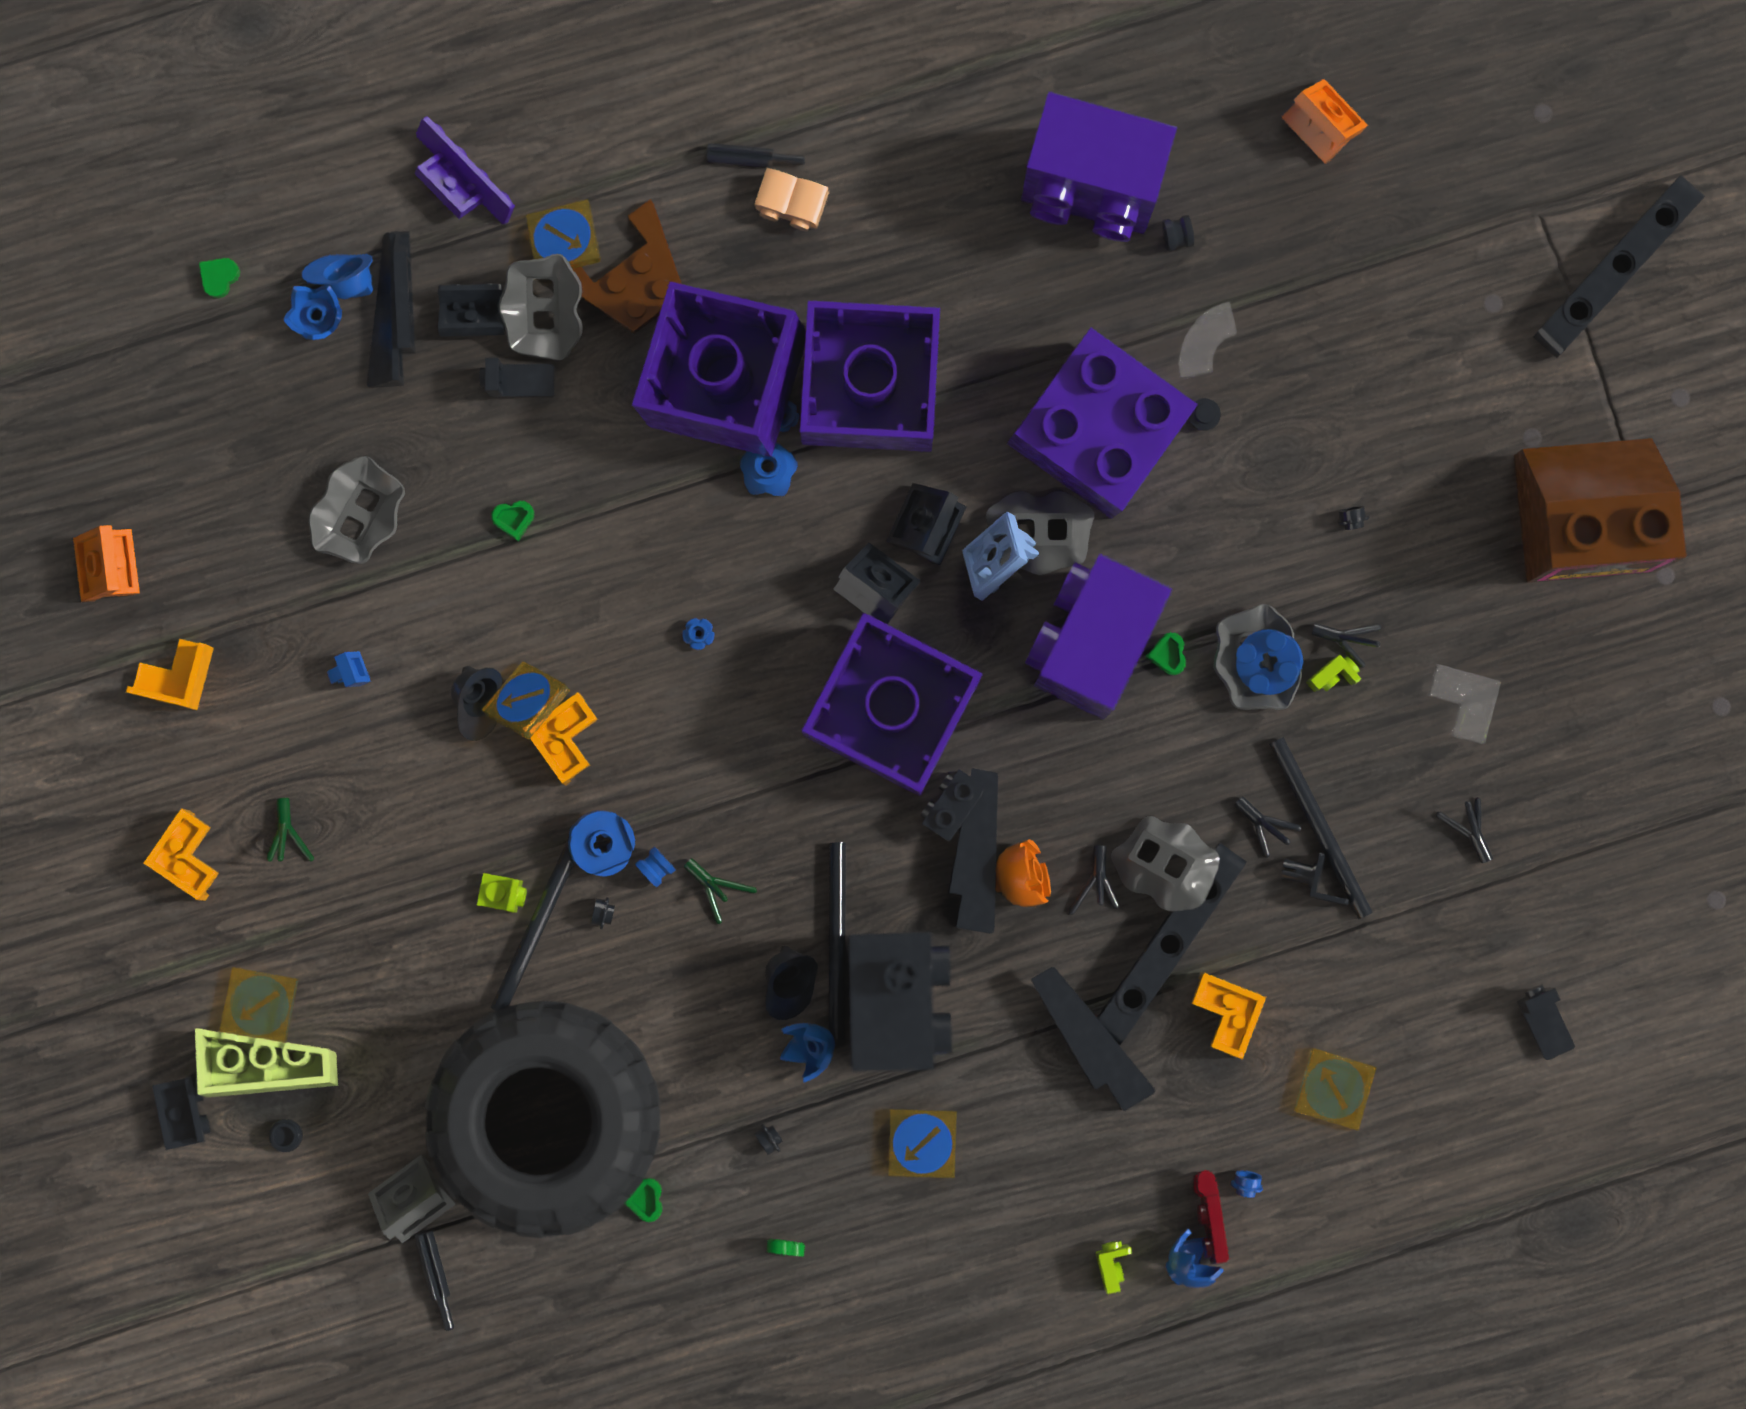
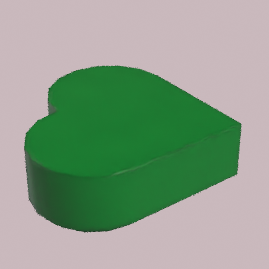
[199,258,240,299]
[491,501,535,542]
[1146,632,1186,676]
[624,1178,663,1222]
[766,1238,806,1257]

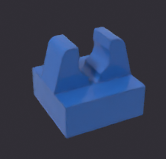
[327,651,371,687]

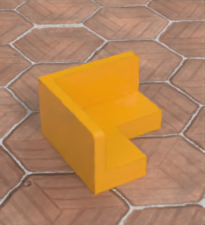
[126,639,214,710]
[524,692,598,785]
[144,809,219,901]
[1191,972,1266,1059]

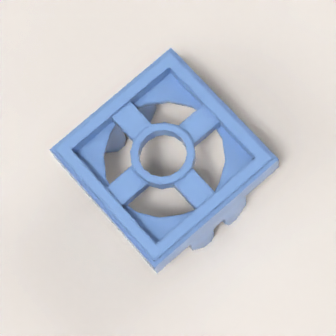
[962,512,1039,600]

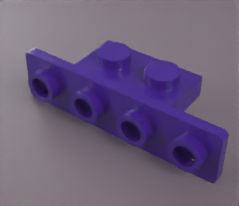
[415,116,515,225]

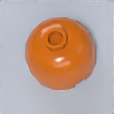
[995,840,1051,907]

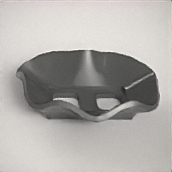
[498,254,583,360]
[308,456,405,564]
[986,491,1094,575]
[1213,604,1302,710]
[1111,816,1219,911]

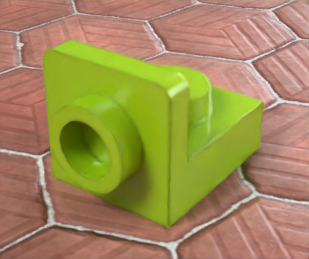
[1306,655,1361,692]
[477,873,527,913]
[1095,1240,1132,1294]

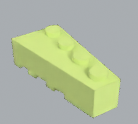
[195,1028,338,1098]

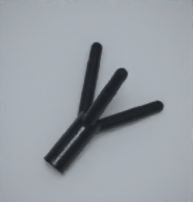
[1312,623,1381,668]
[1234,796,1301,858]
[1436,797,1493,863]
[1068,845,1119,915]

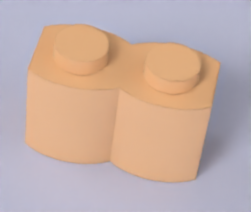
[754,168,829,231]

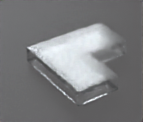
[1428,664,1501,745]

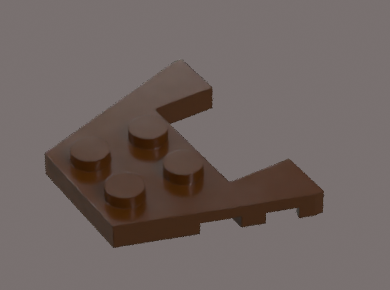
[569,199,682,334]

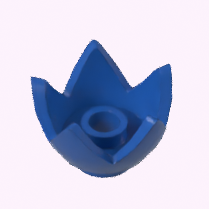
[284,285,342,340]
[740,442,798,496]
[780,1023,835,1083]
[1166,1228,1224,1288]

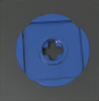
[1236,629,1303,695]
[568,810,635,876]

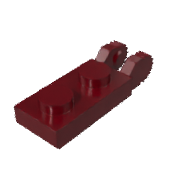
[1192,1170,1229,1265]

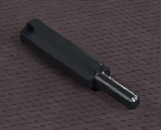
[706,143,805,168]
[414,1230,454,1331]

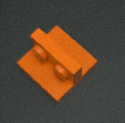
[1281,79,1368,164]
[73,525,140,602]

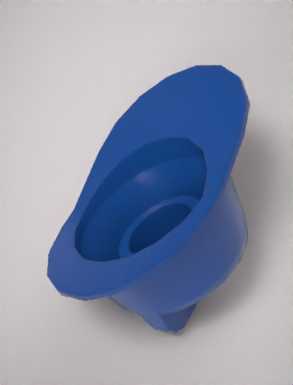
[302,254,373,299]

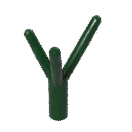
[266,798,314,862]
[684,858,757,924]

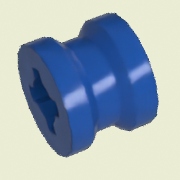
[635,846,676,888]

